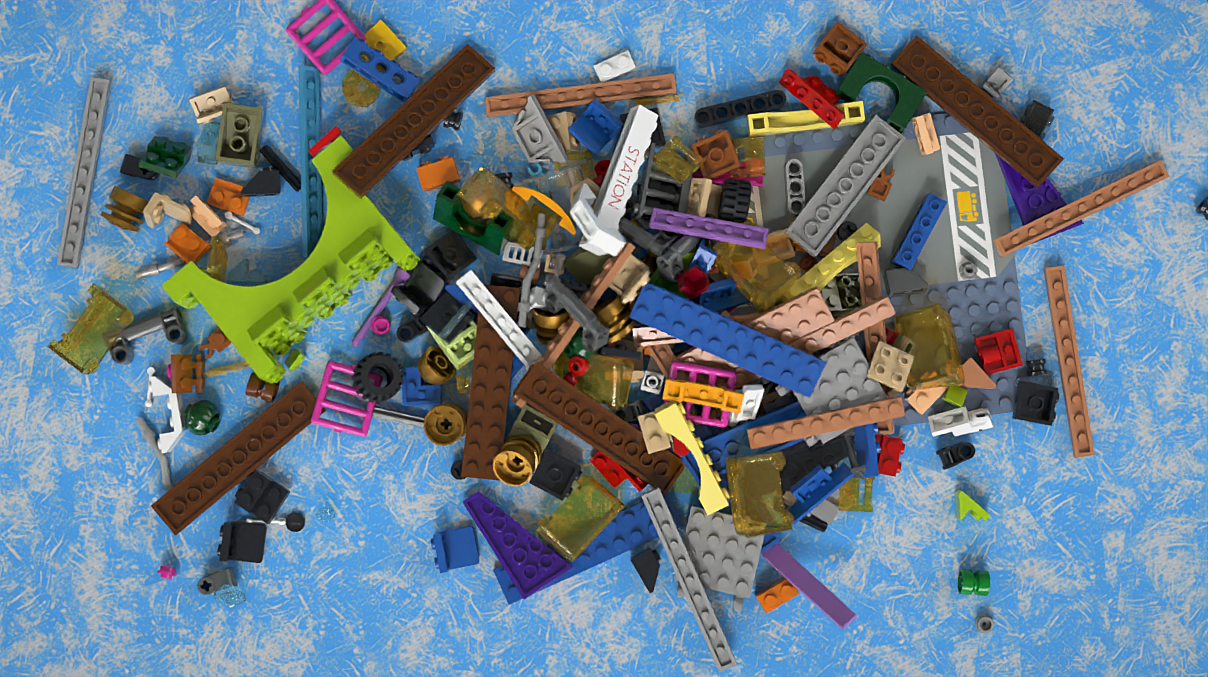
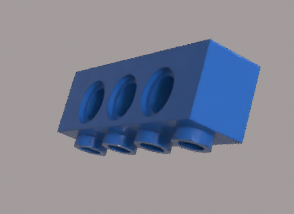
[340,37,420,103]
[890,193,947,270]

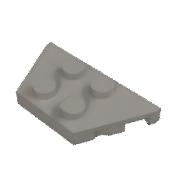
[512,95,569,163]

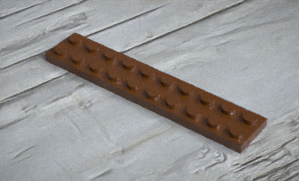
[891,35,1064,188]
[332,44,495,199]
[461,284,520,481]
[512,360,686,495]
[151,381,327,536]

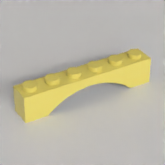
[746,101,865,137]
[782,223,881,302]
[655,401,730,515]

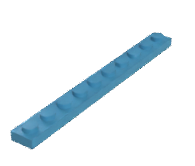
[298,65,323,257]

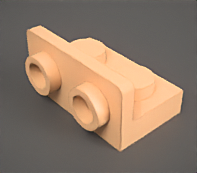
[911,113,940,155]
[189,195,227,238]
[904,371,949,415]

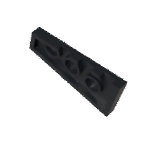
[768,437,848,495]

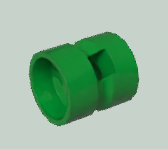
[958,569,990,596]

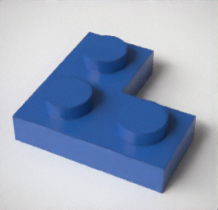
[401,367,442,406]

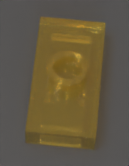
[456,374,470,394]

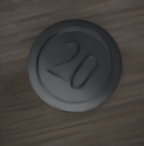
[286,513,305,532]

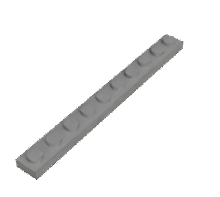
[57,77,111,268]
[641,487,737,672]

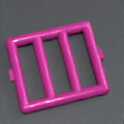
[286,0,366,75]
[311,361,383,437]
[664,361,737,428]

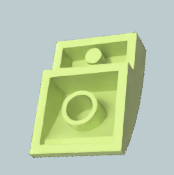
[427,321,477,370]

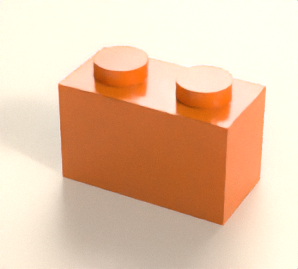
[416,156,461,192]
[754,577,799,614]

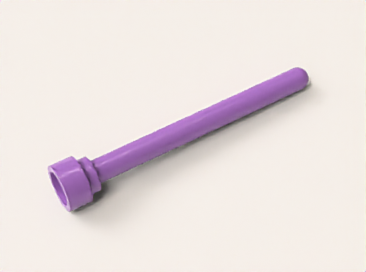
[351,267,411,347]

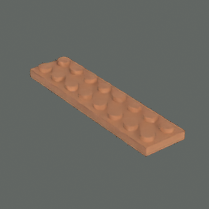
[676,286,835,384]

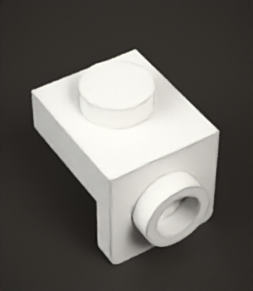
[528,286,550,312]

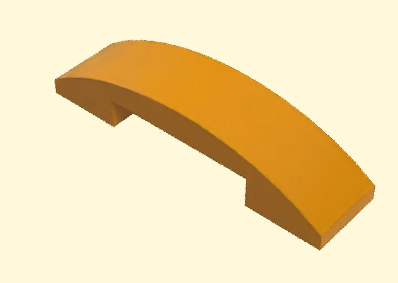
[512,186,577,235]
[663,379,744,413]

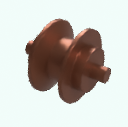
[799,256,818,275]

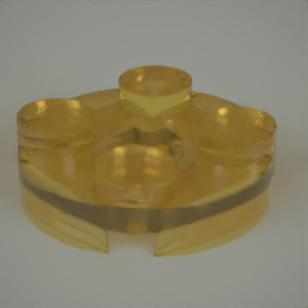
[342,70,381,108]

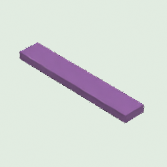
[649,208,769,249]
[761,543,857,630]

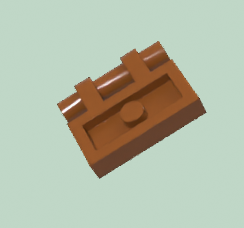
[171,354,205,393]

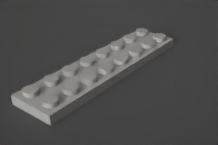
[784,115,906,258]

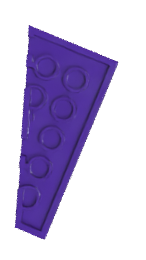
[995,154,1084,244]
[462,491,573,600]

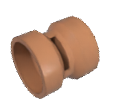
[519,264,541,286]

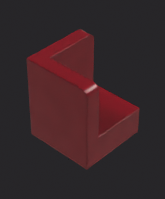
[678,265,709,300]

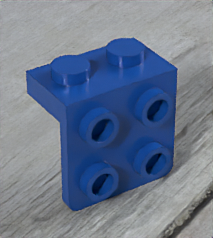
[568,99,624,154]
[431,526,479,573]

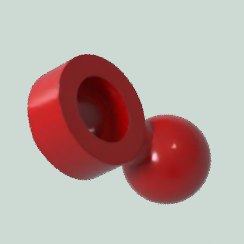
[592,160,611,188]
[563,356,589,387]

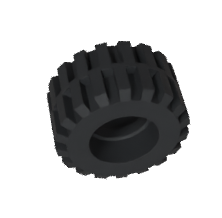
[718,178,751,224]
[352,352,404,403]

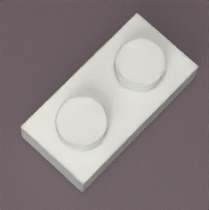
[593,50,636,83]

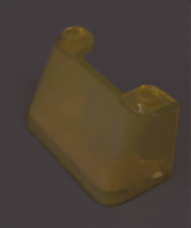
[457,168,536,252]
[713,219,801,313]
[48,284,133,375]
[894,303,965,390]
[552,349,635,410]
[726,451,794,538]
[536,474,626,563]

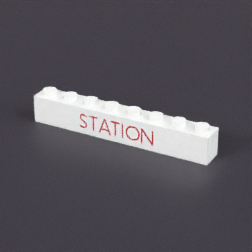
[579,105,659,256]

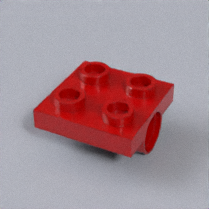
[974,328,1023,375]

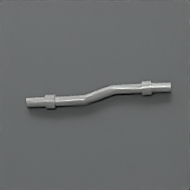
[518,214,546,328]
[135,230,245,279]
[136,417,174,491]

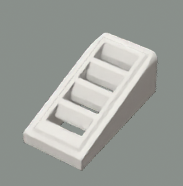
[502,242,544,268]

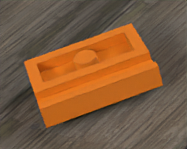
[206,178,250,216]
[164,223,211,263]

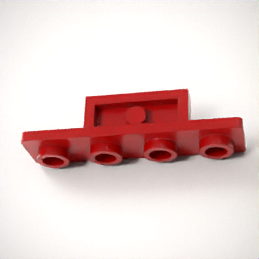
[779,68,844,129]
[589,451,648,492]

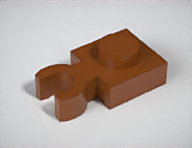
[866,166,895,202]
[199,328,232,359]

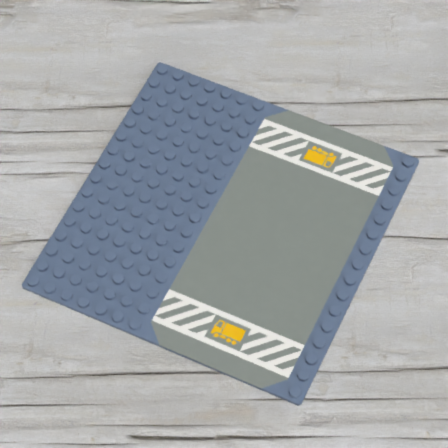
[695,113,1030,429]

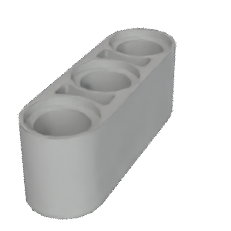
[784,159,806,216]

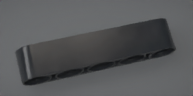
[694,90,786,128]

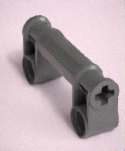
[618,199,680,256]
[656,213,720,285]
[545,277,610,353]
[104,306,188,365]

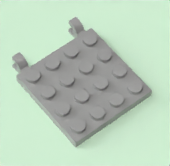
[775,337,887,447]
[674,505,767,611]

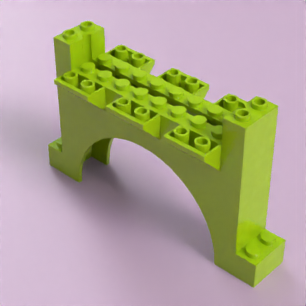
[161,136,420,384]

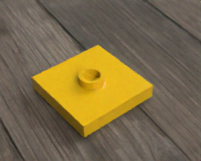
[362,20,407,72]

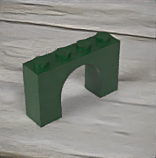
[836,52,927,134]
[433,181,514,256]

